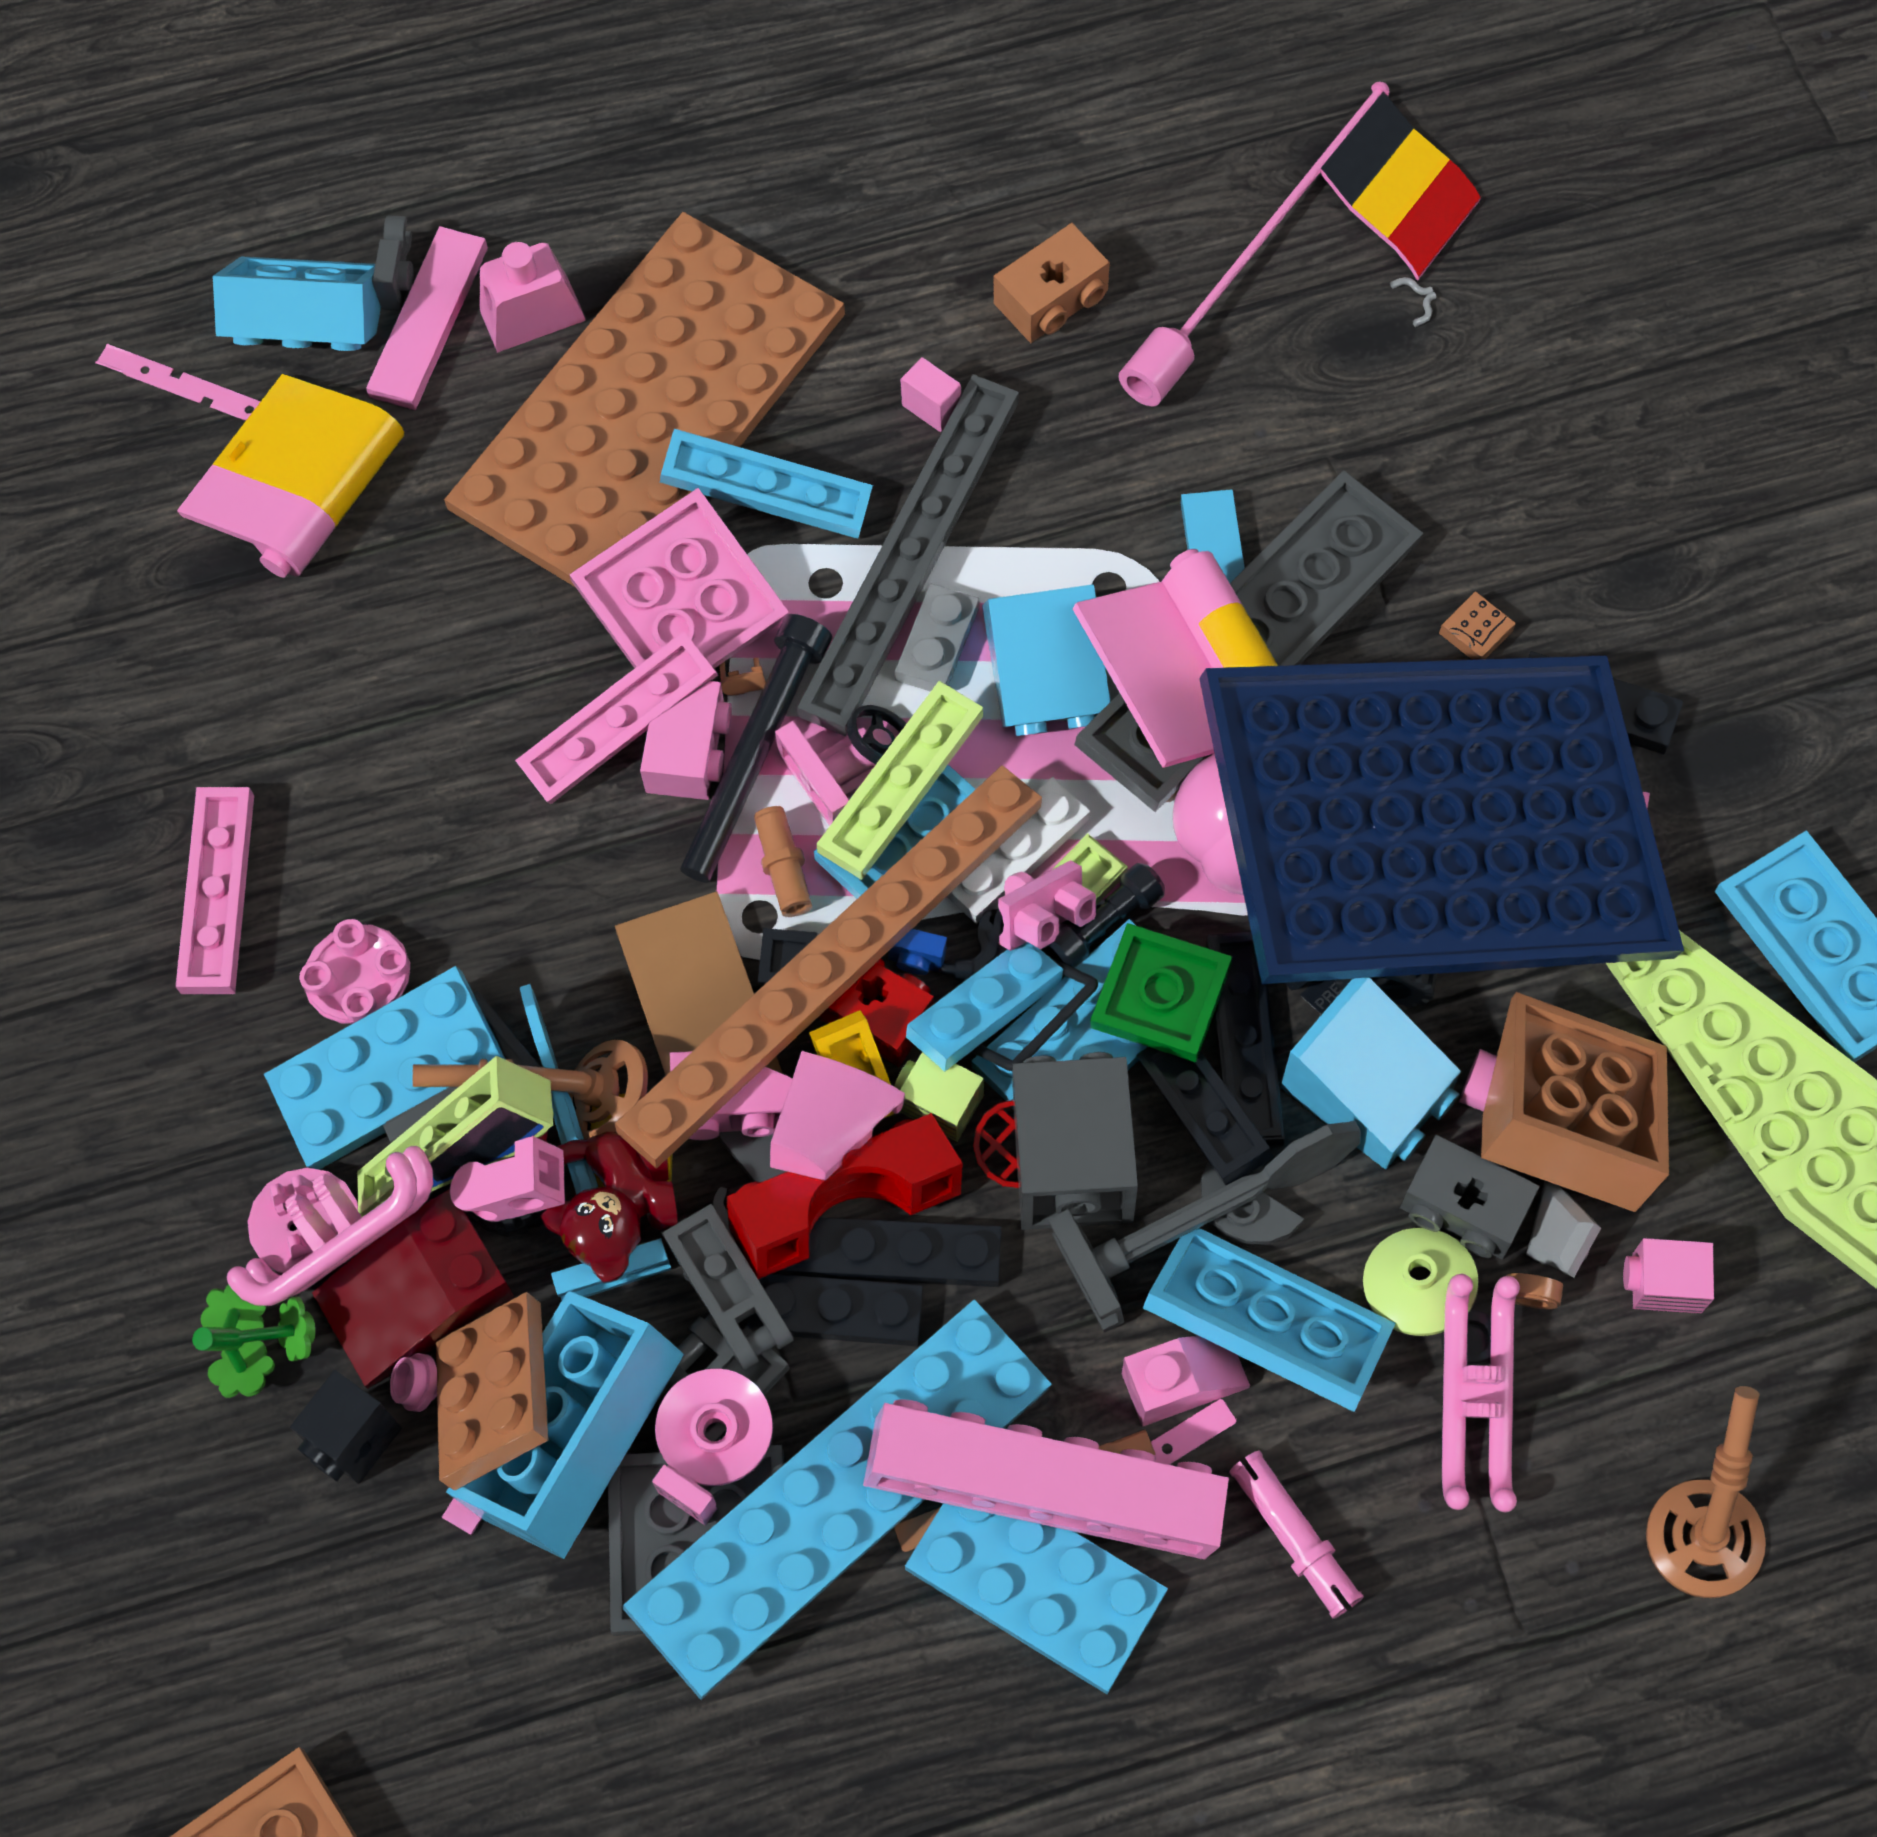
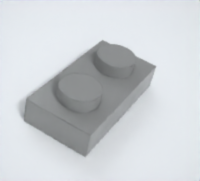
[895,583,979,691]

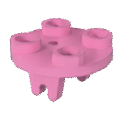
[248,1168,358,1275]

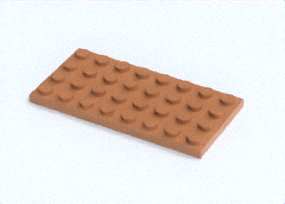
[444,212,845,588]

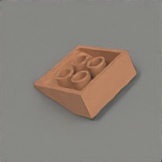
[1481,992,1669,1212]

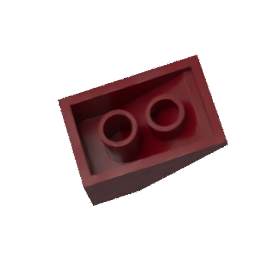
[312,1189,515,1389]

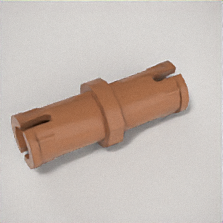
[754,806,812,917]

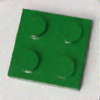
[1090,923,1232,1062]

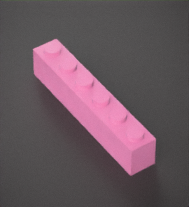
[863,1399,1229,1560]

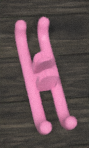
[227,1146,433,1306]
[1442,1273,1520,1512]

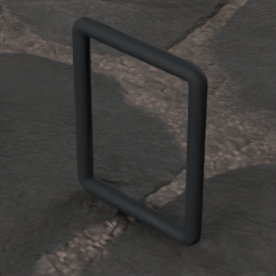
[971,956,1098,1071]

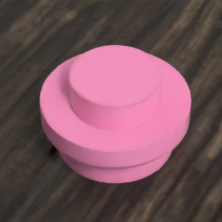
[390,1353,437,1412]

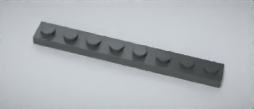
[797,374,1019,736]

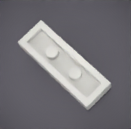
[947,776,1091,924]

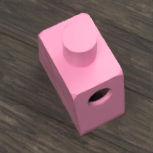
[480,242,586,353]

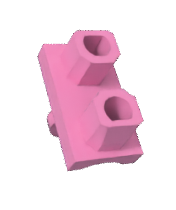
[998,860,1096,951]

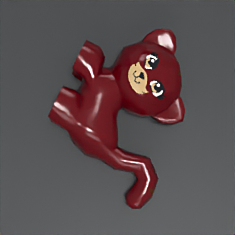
[538,1129,678,1282]

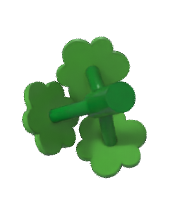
[192,1284,315,1398]

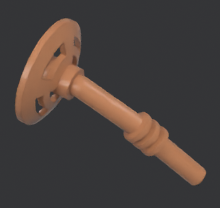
[413,1040,648,1139]
[1646,1386,1766,1598]

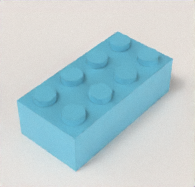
[446,1290,684,1559]

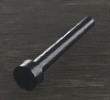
[680,614,833,883]

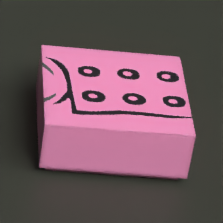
[652,1464,717,1526]

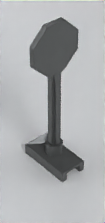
[1048,1121,1361,1333]

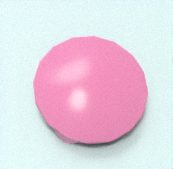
[299,919,410,1024]

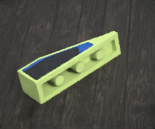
[357,1056,554,1217]

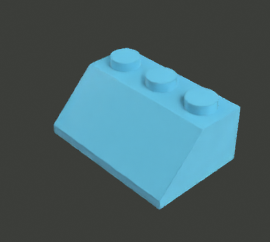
[213,256,381,351]

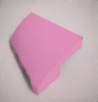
[770,1051,905,1180]

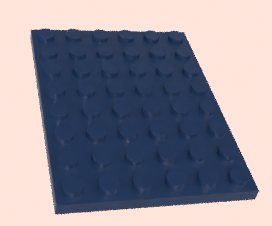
[1199,656,1684,984]

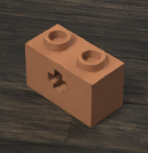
[994,223,1110,343]

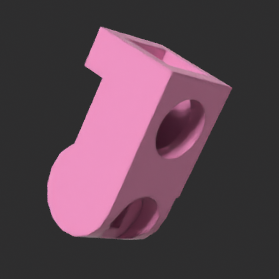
[450,1136,565,1222]

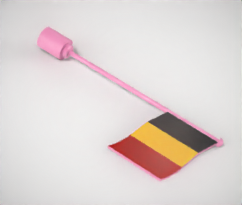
[1119,81,1481,406]

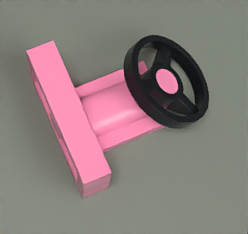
[775,705,907,826]

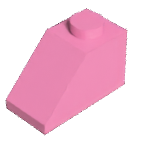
[1122,1336,1250,1427]

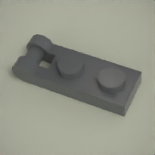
[662,1204,794,1371]

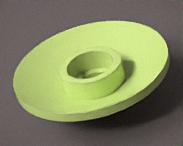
[1363,1228,1478,1336]

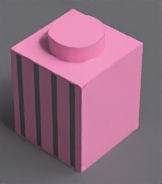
[1623,1238,1714,1313]

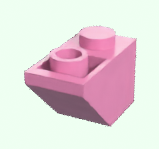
[640,681,732,800]

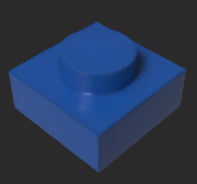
[888,929,947,975]

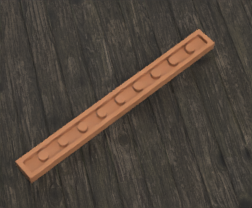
[615,765,1042,1169]

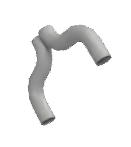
[1390,277,1436,327]

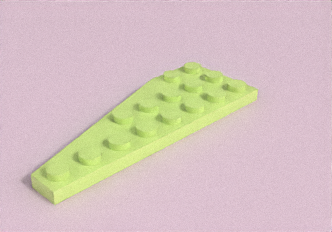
[1606,930,1877,1289]

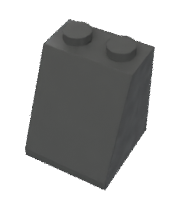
[1012,1052,1138,1230]

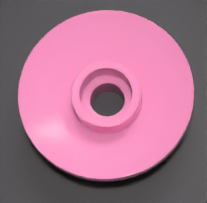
[655,1369,773,1486]

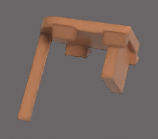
[720,657,766,696]

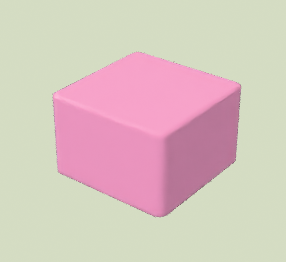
[900,357,961,432]

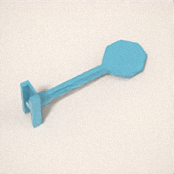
[520,984,672,1300]

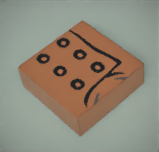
[1439,591,1516,660]

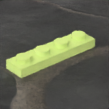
[816,681,983,880]

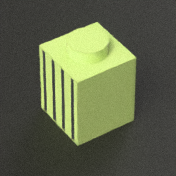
[894,1052,984,1142]

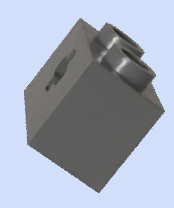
[1400,1135,1539,1259]

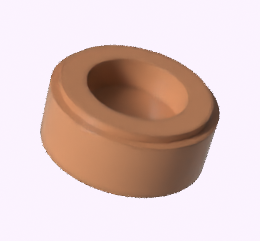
[1506,1273,1563,1309]

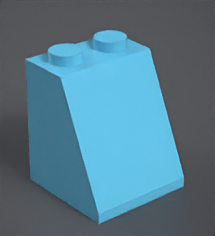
[982,584,1110,736]
[1281,978,1461,1170]

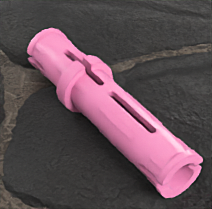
[1229,1450,1364,1619]

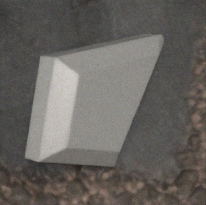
[1526,1180,1601,1278]

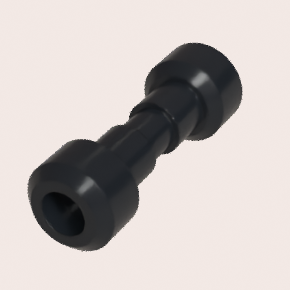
[1046,863,1165,968]

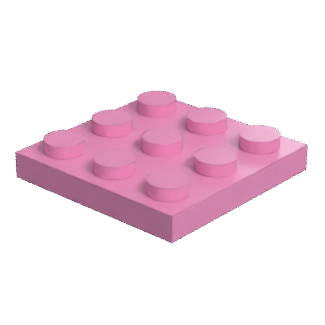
[570,488,789,669]

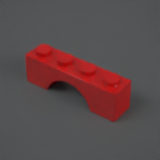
[727,1113,963,1279]

